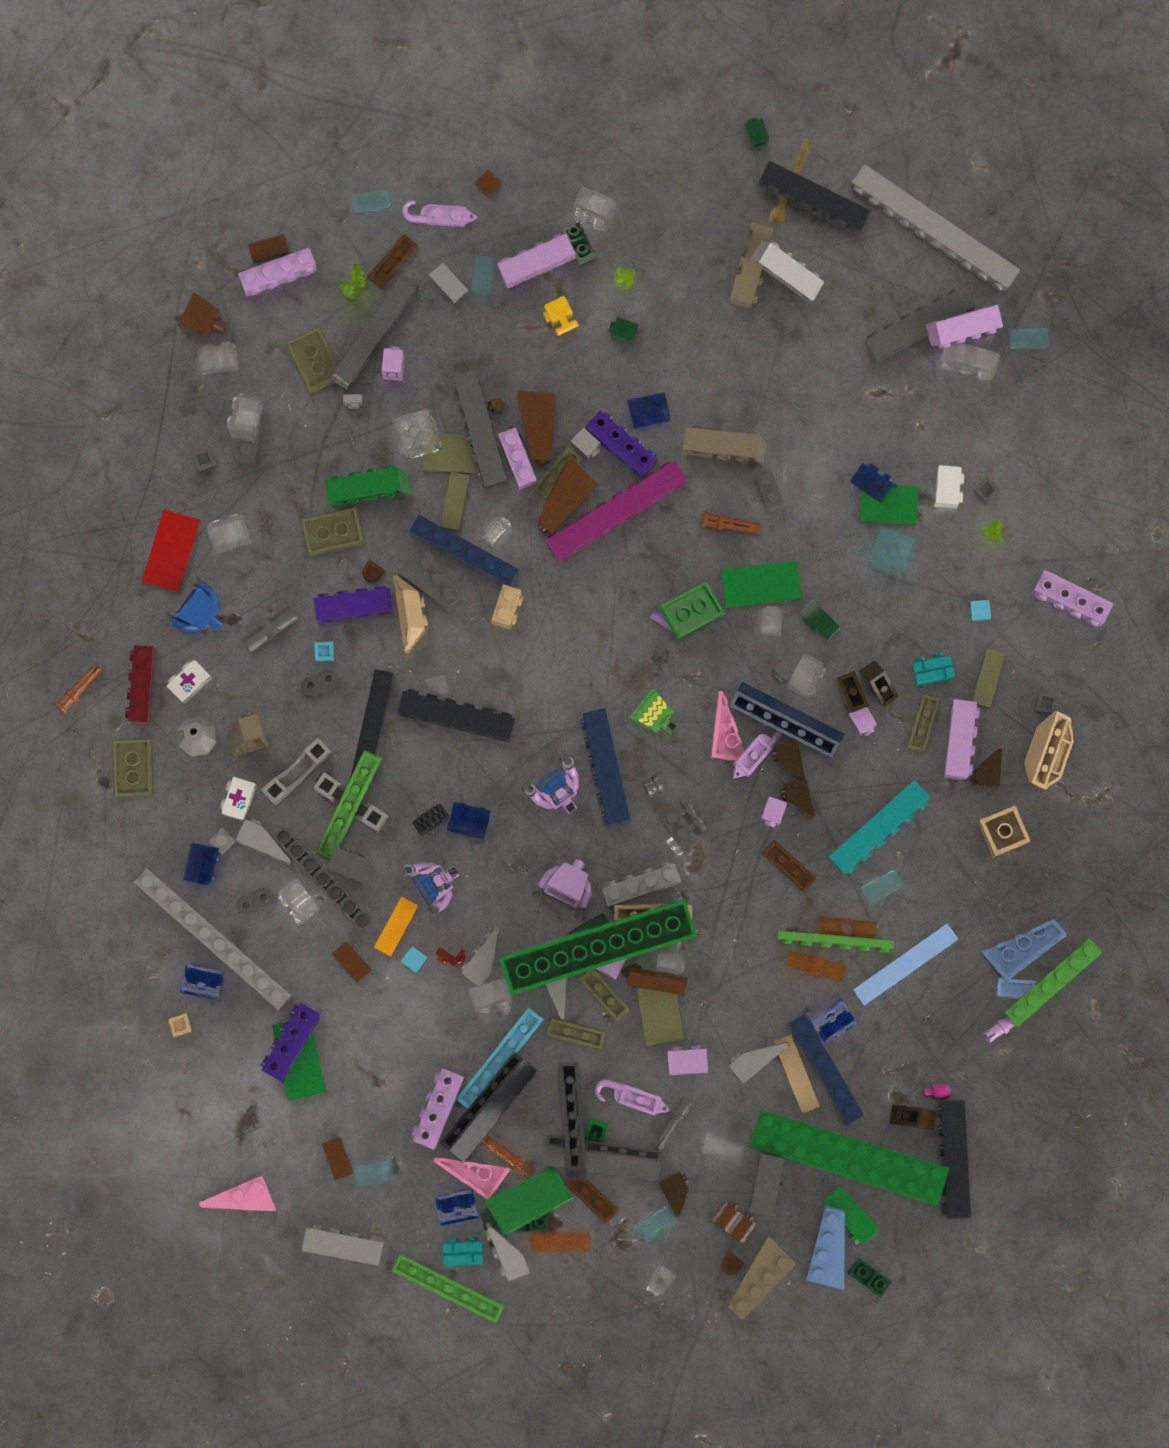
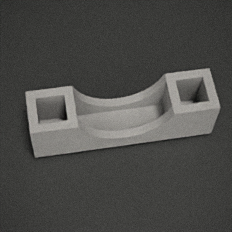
[261,738,332,806]
[313,772,389,833]

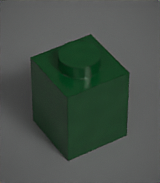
[744,118,769,150]
[608,317,638,346]

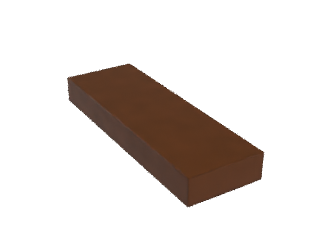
[367,234,418,289]
[761,840,817,893]
[627,967,688,996]
[564,1178,619,1224]

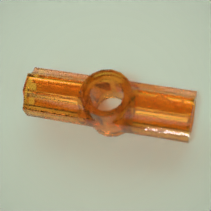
[817,917,877,938]
[786,950,847,982]

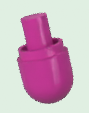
[924,1084,951,1100]

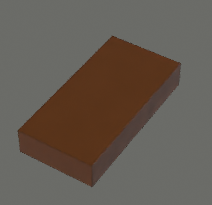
[248,234,289,263]
[332,941,372,983]
[322,1137,354,1180]

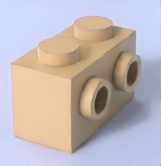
[491,584,524,630]

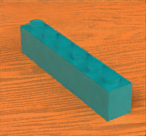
[828,780,930,875]

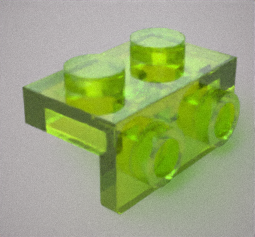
[339,264,366,298]

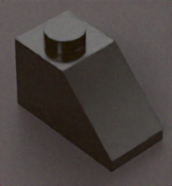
[859,660,899,708]
[836,671,869,713]
[771,741,805,780]
[972,748,1002,789]
[780,778,815,818]
[889,1104,937,1131]
[659,1172,690,1217]

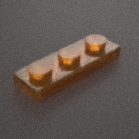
[531,1232,590,1252]

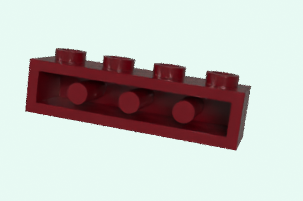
[125,645,155,725]

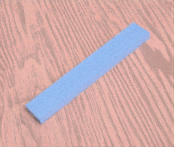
[853,924,958,1006]

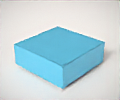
[970,600,991,621]
[314,641,334,662]
[400,946,428,973]

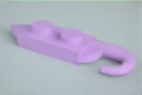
[402,200,477,227]
[733,724,783,779]
[594,1079,670,1116]

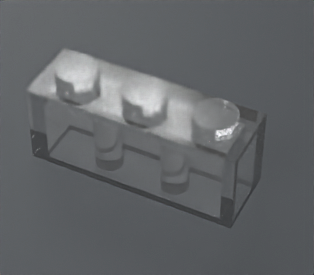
[938,341,1001,380]

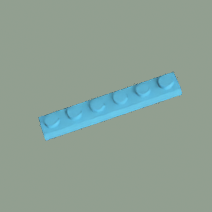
[456,1008,544,1109]

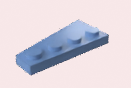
[982,919,1066,982]
[806,1205,845,1290]

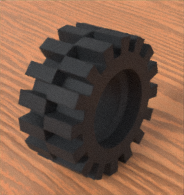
[412,803,449,836]

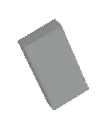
[429,263,468,303]

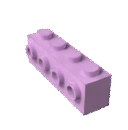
[497,234,576,289]
[238,247,317,296]
[926,305,1003,349]
[1033,570,1114,627]
[943,699,980,780]
[411,1069,465,1150]

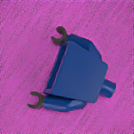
[162,574,223,632]

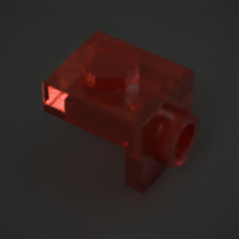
[435,947,466,967]

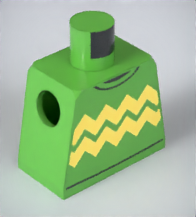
[630,689,678,734]

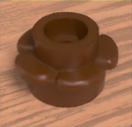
[487,398,505,412]

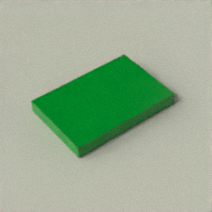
[859,483,919,525]
[657,581,725,640]

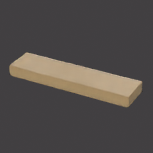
[773,1034,820,1114]

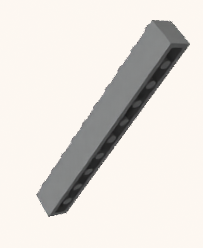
[850,164,1020,292]
[134,868,292,1011]

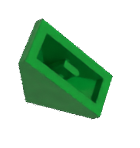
[584,1117,609,1142]

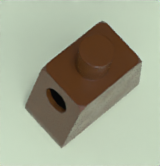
[178,293,227,337]

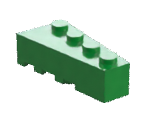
[325,465,411,506]

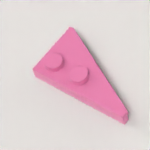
[710,691,744,761]
[433,1157,511,1199]
[199,1176,276,1211]

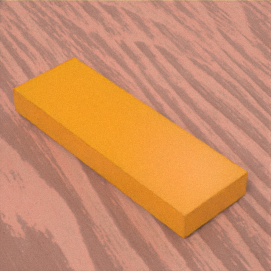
[374,896,418,957]

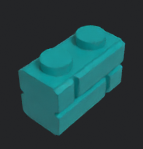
[911,652,955,687]
[443,1237,483,1267]

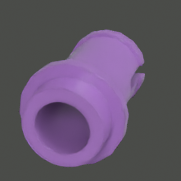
[650,608,670,630]

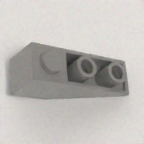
[461,927,499,988]
[484,1222,530,1281]

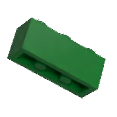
[822,1186,880,1245]

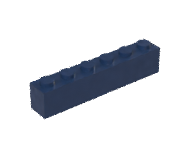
[409,515,519,587]
[730,682,845,758]
[580,708,631,827]
[787,1014,864,1125]

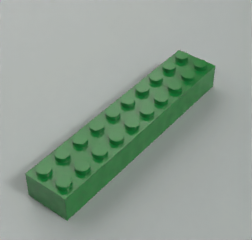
[499,898,697,995]
[750,1110,949,1207]

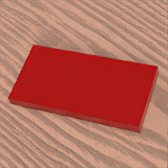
[142,509,201,593]

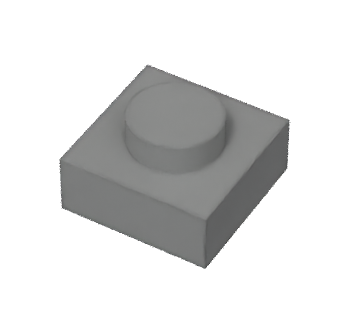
[343,394,363,409]
[208,827,236,855]

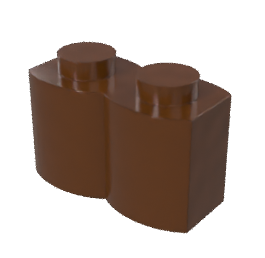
[710,1201,756,1244]

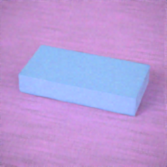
[996,977,1037,999]

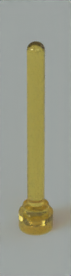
[769,139,811,223]

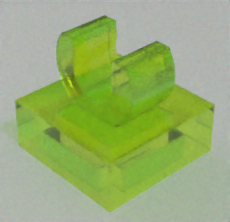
[615,267,636,289]
[983,520,1004,543]

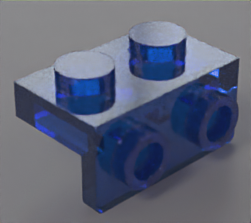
[627,392,670,429]
[850,463,897,503]
[447,802,491,840]
[183,843,219,886]
[180,964,224,1001]
[809,998,857,1043]
[435,1189,479,1226]

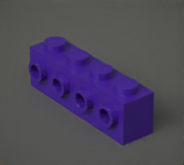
[585,410,657,479]
[314,586,393,623]
[261,1002,322,1083]

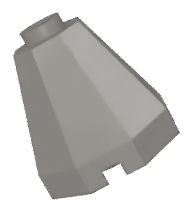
[177,716,217,757]

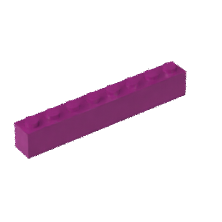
[546,461,687,563]

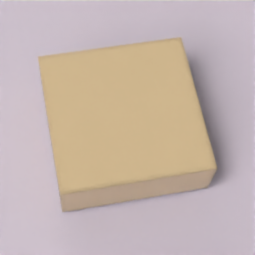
[168,1013,192,1037]

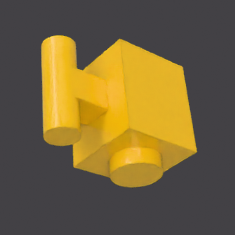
[542,296,579,336]

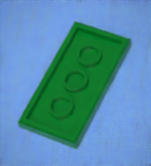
[721,561,801,608]
[272,1021,326,1101]
[485,1167,572,1236]

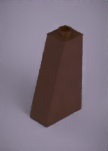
[517,391,555,466]
[536,458,598,534]

